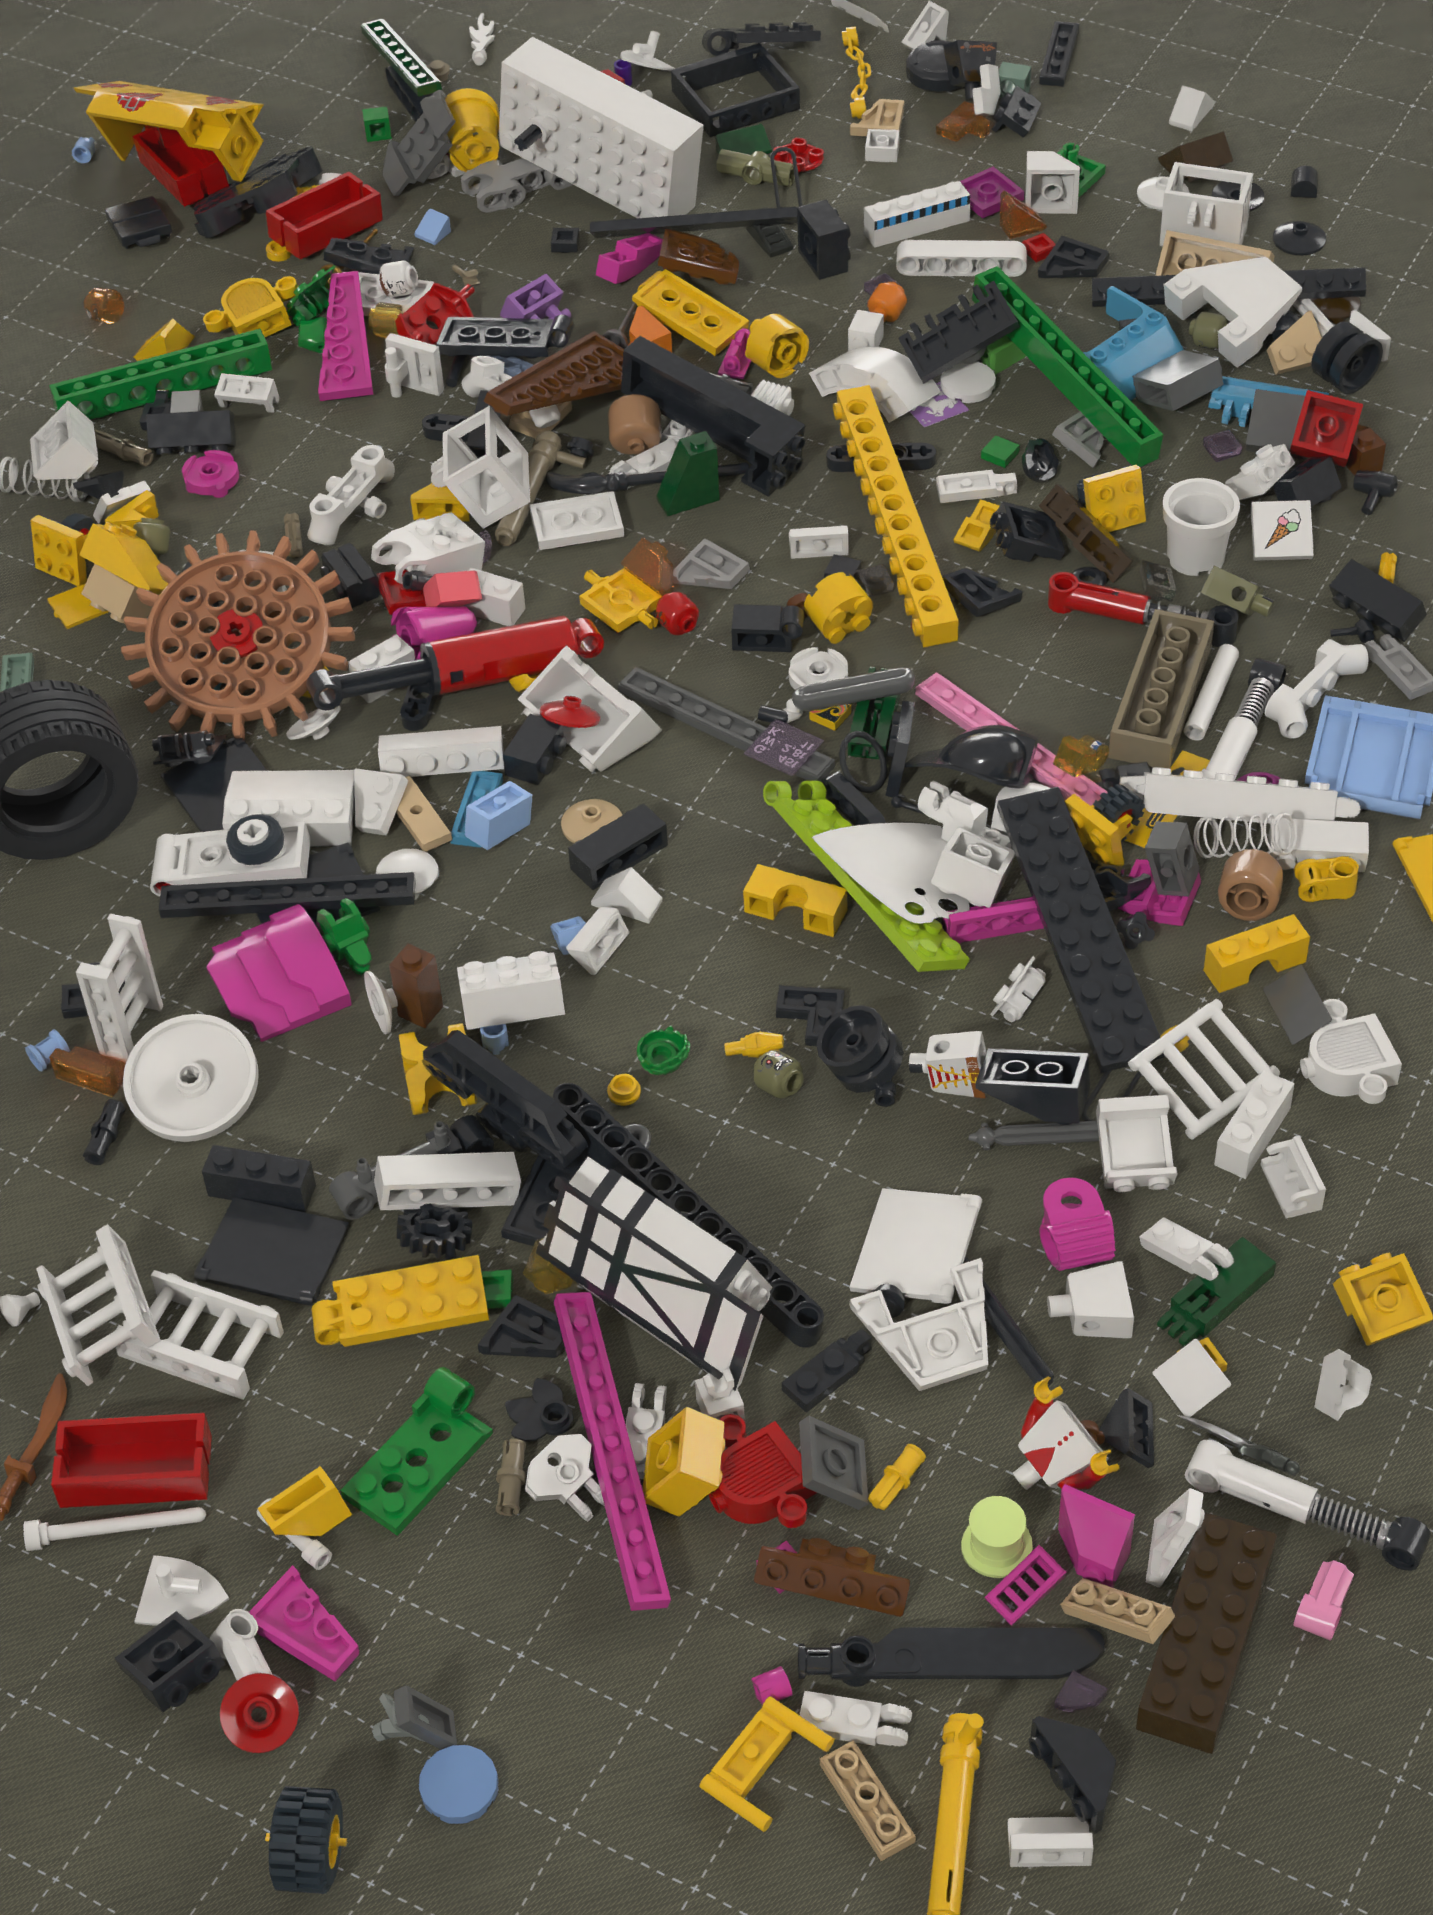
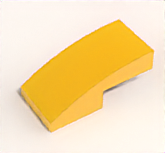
[953,499,1000,552]

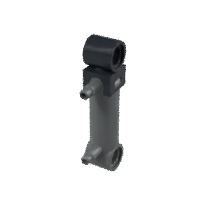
[329,1115,494,1219]

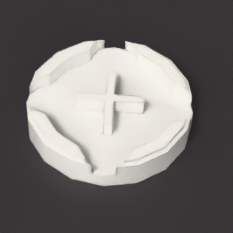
[940,361,996,403]

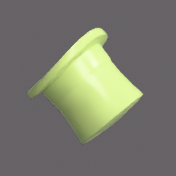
[961,1496,1033,1578]

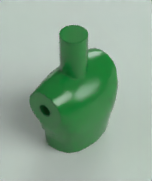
[298,317,327,353]

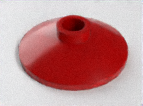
[540,696,600,728]
[220,1673,299,1753]

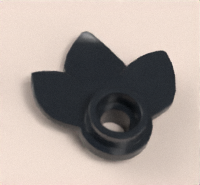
[505,1378,574,1442]

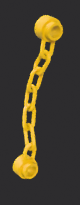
[842,26,871,119]

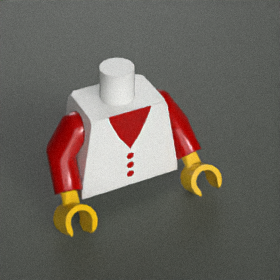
[1013,1376,1119,1490]

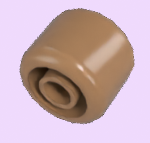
[608,394,662,454]
[1218,849,1283,921]

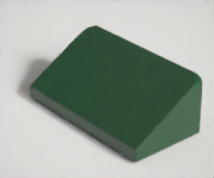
[715,124,772,155]

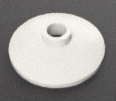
[1137,176,1189,210]
[286,706,341,740]
[364,970,398,1034]

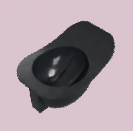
[904,725,1039,789]

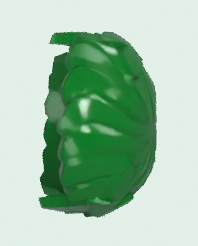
[637,1026,690,1076]

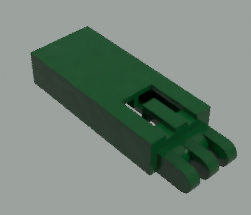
[848,667,900,760]
[1157,1237,1276,1347]

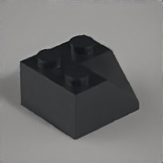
[797,199,851,280]

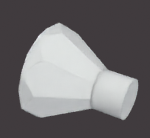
[0,1292,40,1327]

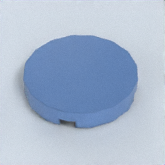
[419,1745,499,1824]

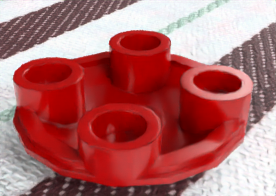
[773,138,824,172]

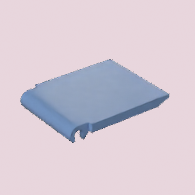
[1305,695,1433,819]

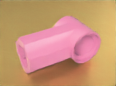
[1293,1560,1354,1641]

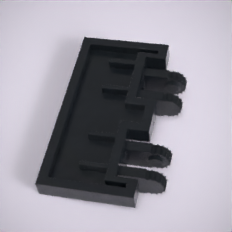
[898,281,1020,384]

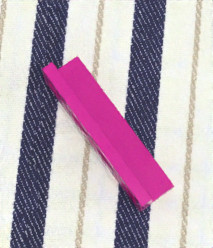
[942,897,1044,943]

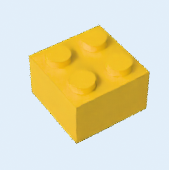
[642,1407,725,1517]

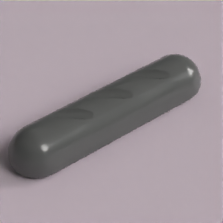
[792,667,915,712]

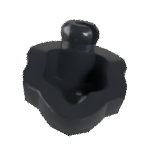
[1022,438,1059,483]

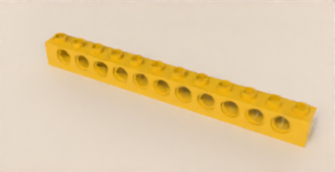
[833,385,958,647]

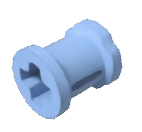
[25,1029,70,1072]

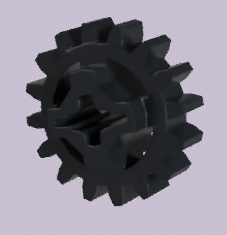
[396,1203,472,1259]

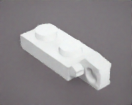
[936,469,1017,503]

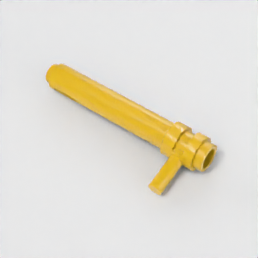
[927,1713,984,1915]

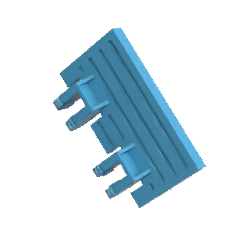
[1208,376,1329,427]

